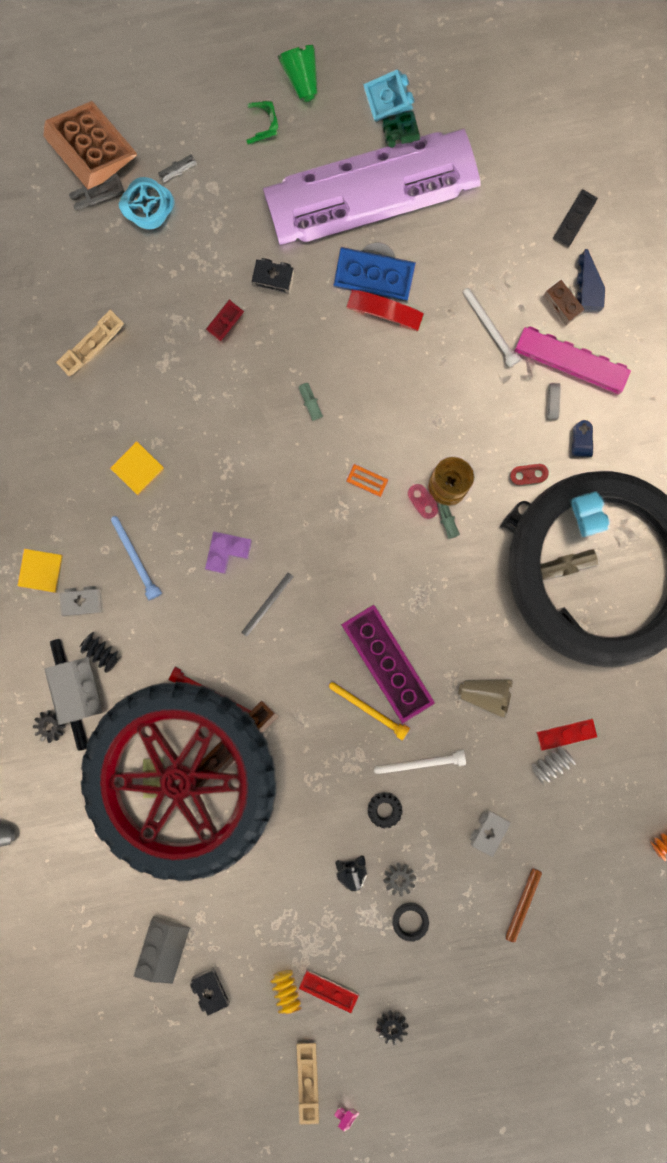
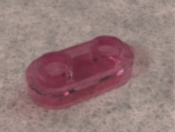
[408,484,438,519]

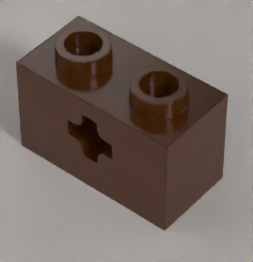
[543,279,585,326]

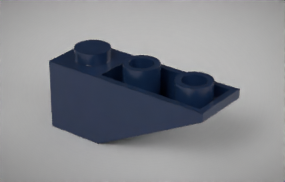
[576,249,605,311]

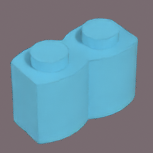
[571,492,610,538]

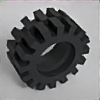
[367,792,403,829]

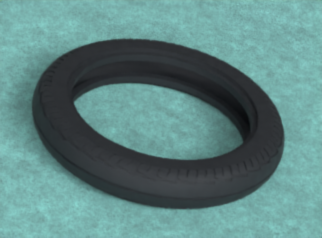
[509,471,667,667]

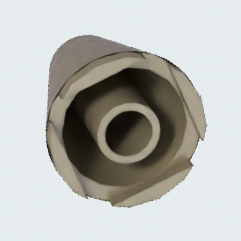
[458,679,513,718]

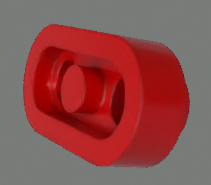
[510,463,549,486]

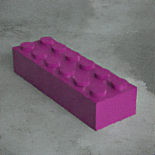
[341,604,435,724]

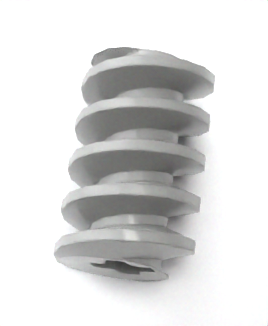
[532,746,576,786]

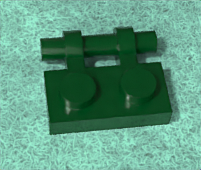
[382,110,420,148]

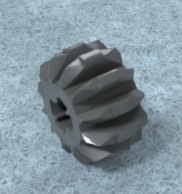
[383,863,416,897]

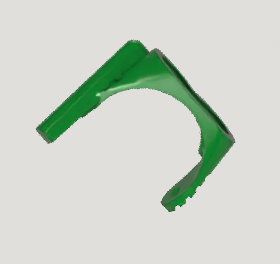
[246,101,278,145]

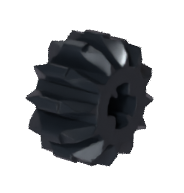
[33,710,66,743]
[376,1010,409,1045]

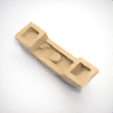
[56,309,124,377]
[297,1043,319,1125]

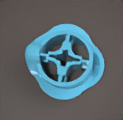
[118,177,175,229]

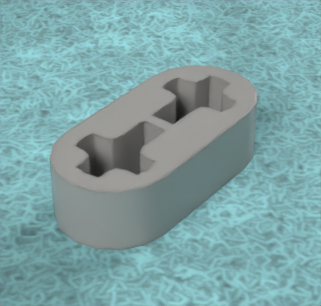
[548,383,560,419]

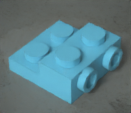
[363,69,415,122]

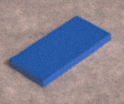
[334,247,416,301]

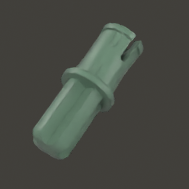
[299,383,323,421]
[437,503,460,539]

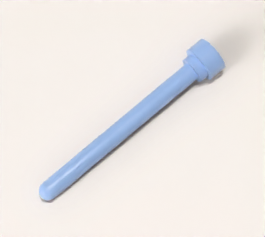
[111,516,162,601]

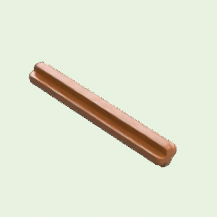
[506,868,542,943]

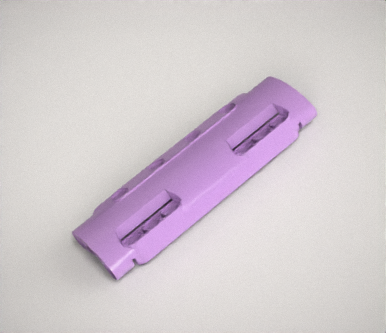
[263,129,481,245]

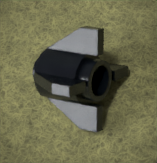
[335,855,367,891]

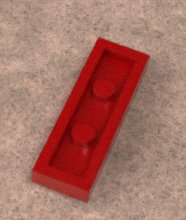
[536,718,597,751]
[298,970,359,1013]

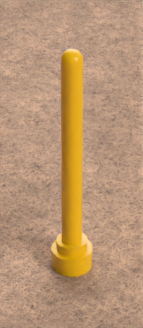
[329,682,410,741]

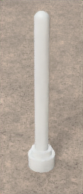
[463,288,522,368]
[374,750,466,774]

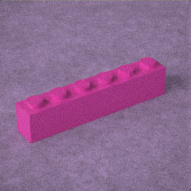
[514,326,631,394]

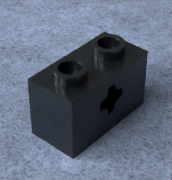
[251,258,294,294]
[190,967,230,1016]

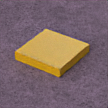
[110,441,164,495]
[17,549,63,593]

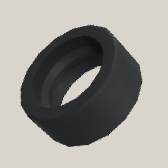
[392,903,429,942]

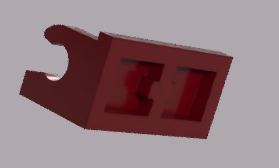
[204,299,244,342]

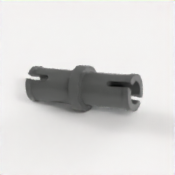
[158,154,197,183]

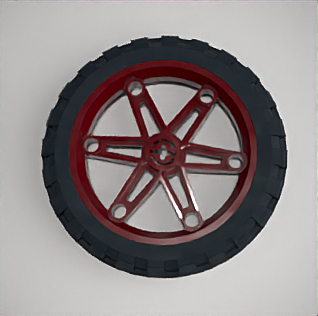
[80,682,277,882]

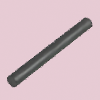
[241,572,294,637]

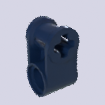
[572,420,593,457]

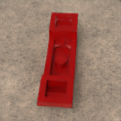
[346,289,424,332]

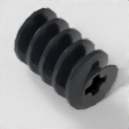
[79,632,122,673]

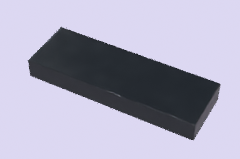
[552,189,598,248]

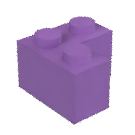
[205,531,252,574]

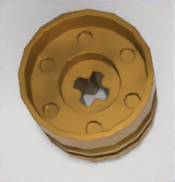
[428,457,474,506]

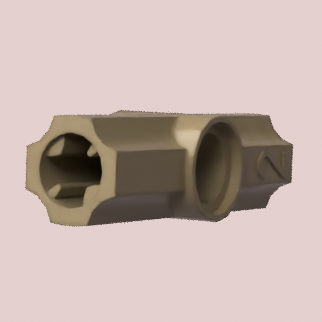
[541,549,598,580]

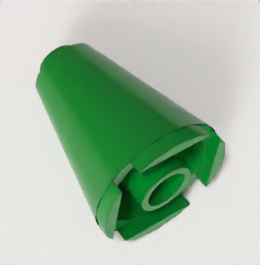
[277,45,317,102]

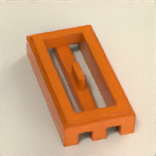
[346,464,389,497]

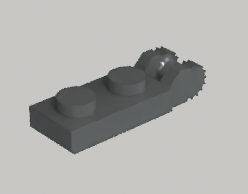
[69,173,125,210]

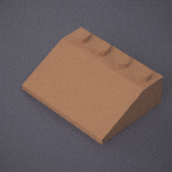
[43,101,137,189]

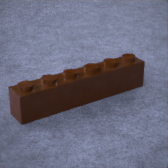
[179,700,279,795]

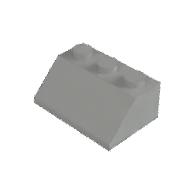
[44,657,103,725]

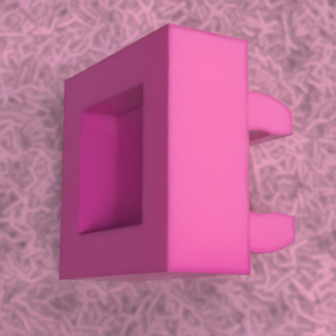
[334,1107,359,1131]

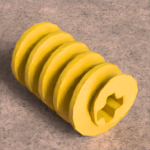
[270,970,302,1014]

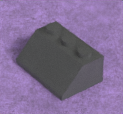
[133,916,190,984]

